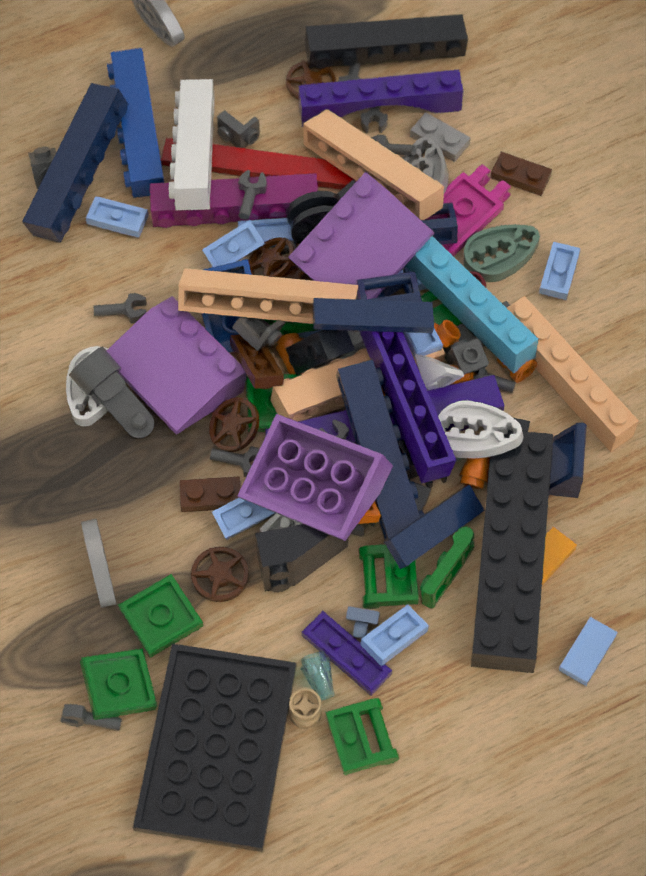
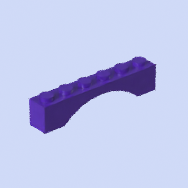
[298,69,463,127]

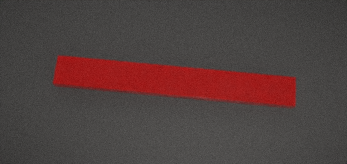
[161,138,357,190]

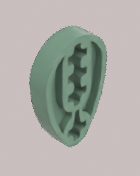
[463,224,540,282]

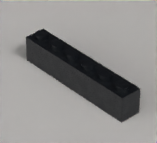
[305,14,468,69]

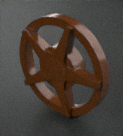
[286,60,336,100]
[248,237,295,278]
[209,397,260,452]
[191,547,249,602]

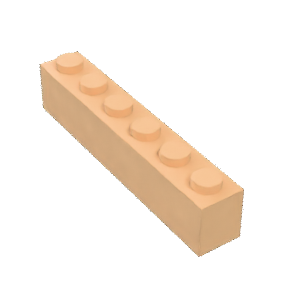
[303,109,444,220]
[178,268,358,324]
[507,296,639,452]
[271,348,446,422]

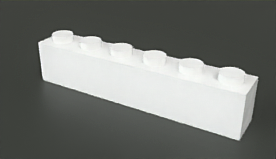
[169,79,215,210]

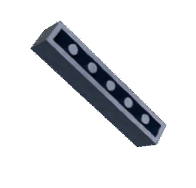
[22,83,128,243]
[336,360,424,541]

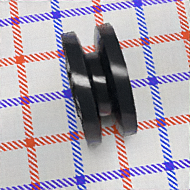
[286,191,341,244]

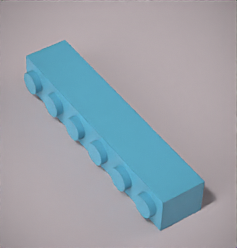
[405,236,538,373]

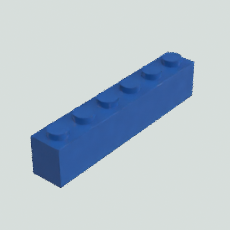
[107,48,164,198]

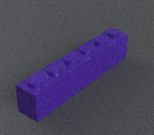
[359,331,456,483]

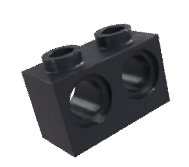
[285,330,355,375]

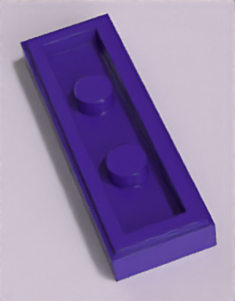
[302,611,392,696]

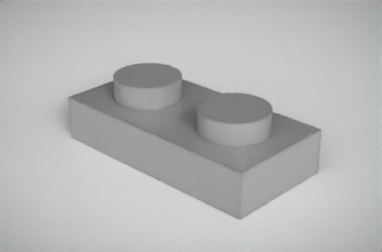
[410,112,471,162]

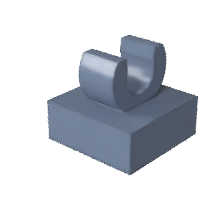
[346,606,380,638]

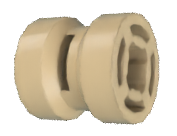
[289,688,322,729]

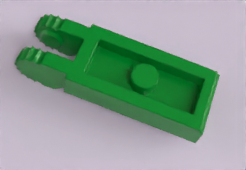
[420,526,475,609]

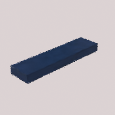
[313,298,434,333]
[384,484,485,569]

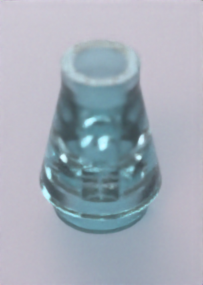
[300,651,336,701]

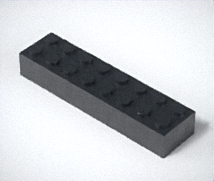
[471,430,553,673]

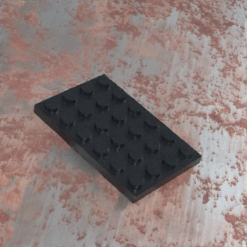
[133,643,297,852]

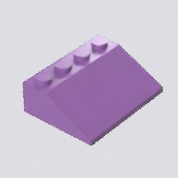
[288,172,434,299]
[107,296,247,435]
[237,414,393,541]

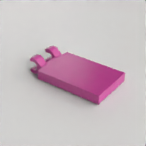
[425,164,511,257]

